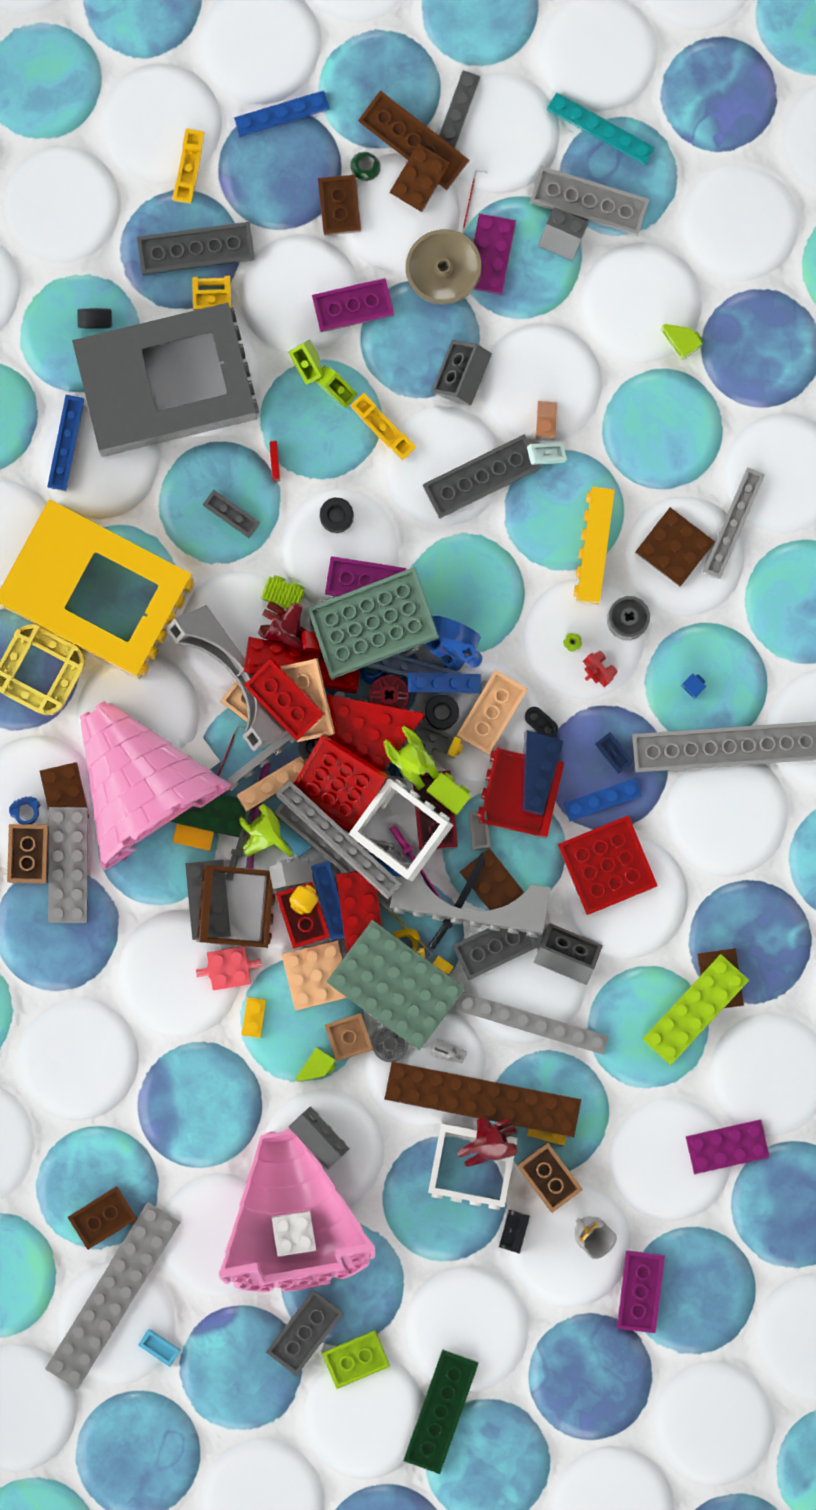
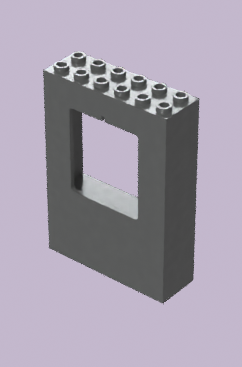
[72,302,259,457]

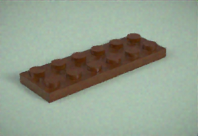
[358,90,470,191]

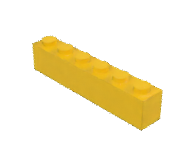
[573,487,615,605]

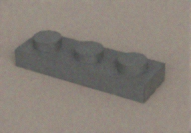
[203,490,260,539]

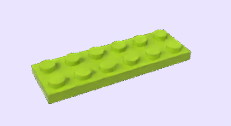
[643,954,750,1066]

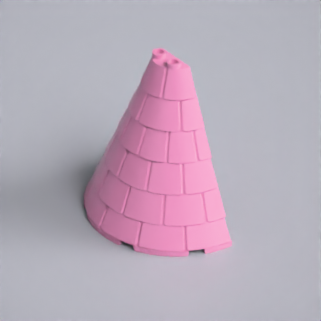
[80,701,232,871]
[219,1128,375,1292]

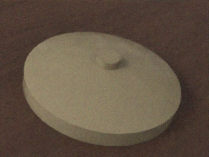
[405,229,482,305]

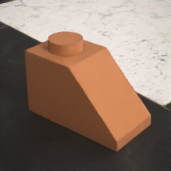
[535,401,557,440]

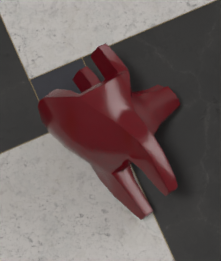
[258,602,310,653]
[457,1117,518,1167]

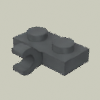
[414,722,454,755]

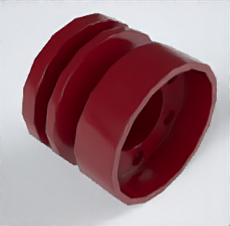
[369,675,409,709]

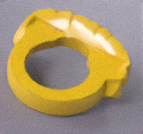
[392,928,421,951]

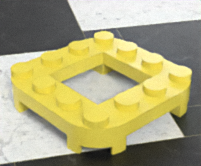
[0,624,85,715]

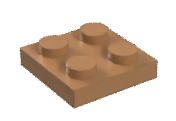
[325,1013,373,1062]

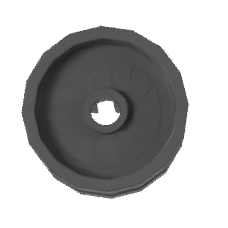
[607,596,650,641]

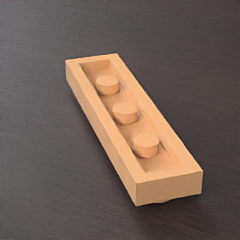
[236,756,306,812]

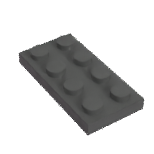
[185,860,231,940]
[452,928,538,980]
[266,1289,344,1376]

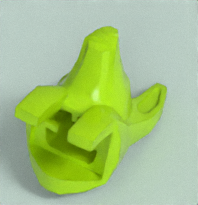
[384,726,440,790]
[239,804,293,857]

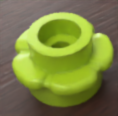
[563,633,582,652]

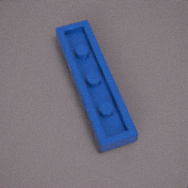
[408,673,481,694]
[563,778,642,822]
[311,861,344,941]

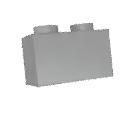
[269,857,314,889]

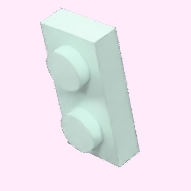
[527,442,567,465]

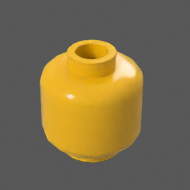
[289,885,318,915]

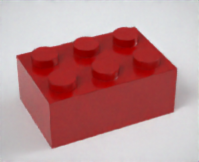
[275,882,330,949]

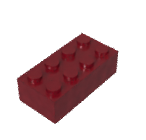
[413,770,458,852]

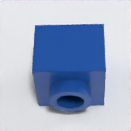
[681,673,707,699]

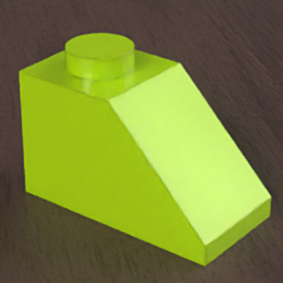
[661,324,703,360]
[288,339,323,385]
[314,365,357,408]
[295,1047,337,1082]

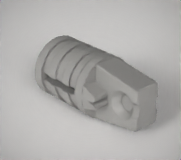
[430,1038,467,1063]

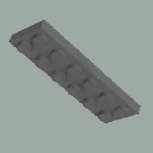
[137,222,255,276]
[422,434,542,519]

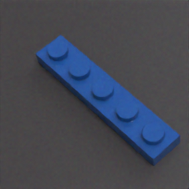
[234,90,330,137]
[47,395,85,492]

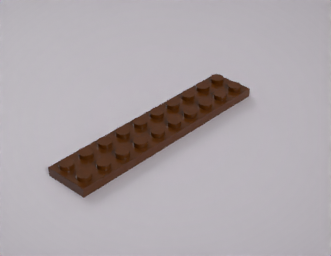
[384,1062,582,1137]

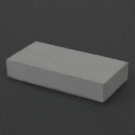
[468,811,491,850]

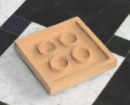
[282,940,347,1011]

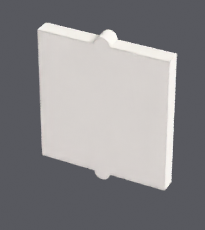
[181,735,221,769]

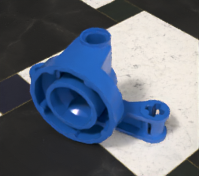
[424,616,483,671]

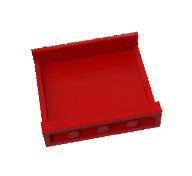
[477,747,564,838]

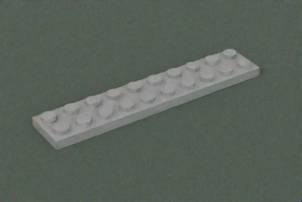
[632,721,816,773]
[45,1202,181,1390]

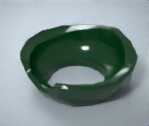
[350,152,381,181]

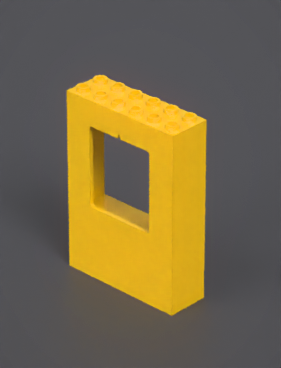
[0,499,195,680]

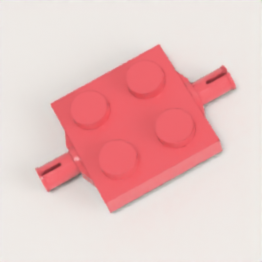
[196,946,262,990]

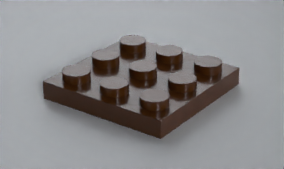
[635,507,715,587]

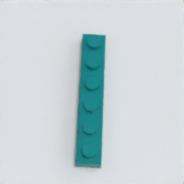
[547,92,655,165]

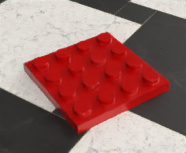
[294,734,388,833]
[557,815,658,915]

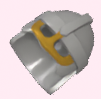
[575,1216,617,1259]

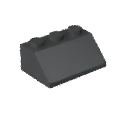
[431,340,492,406]
[533,923,603,985]
[288,1106,350,1169]

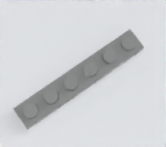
[703,467,765,580]

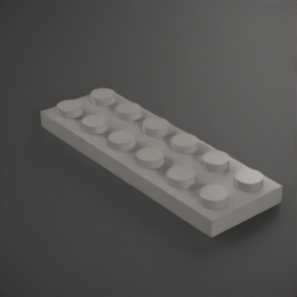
[530,166,649,236]
[48,807,88,923]

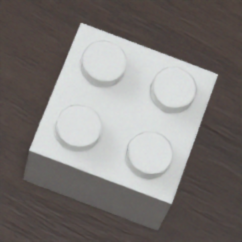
[272,1210,316,1257]

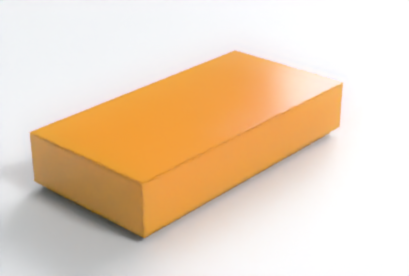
[173,824,215,851]

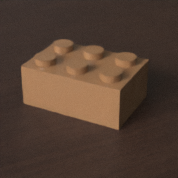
[7,824,49,884]
[516,1142,583,1213]

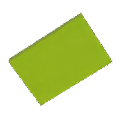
[322,1330,390,1389]

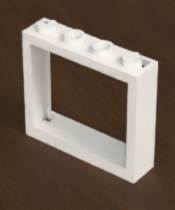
[348,778,453,881]
[428,1123,518,1210]

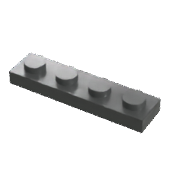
[439,70,480,148]

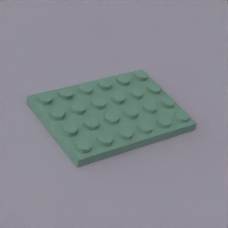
[308,567,439,679]
[326,920,465,1051]

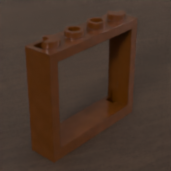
[196,865,275,948]

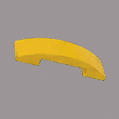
[172,128,204,204]
[350,392,417,461]

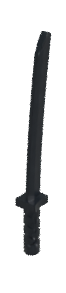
[428,852,485,950]

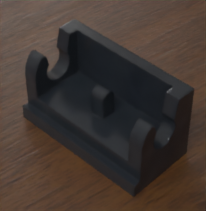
[499,1209,530,1254]

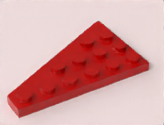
[326,694,426,772]

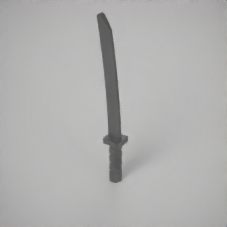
[225,776,260,881]

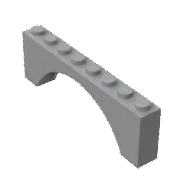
[166,605,288,752]
[390,861,550,938]

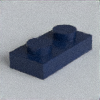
[595,732,634,774]

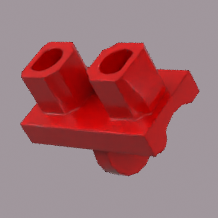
[582,651,618,687]

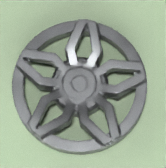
[372,1027,408,1062]

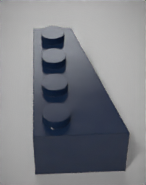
[521,730,563,816]

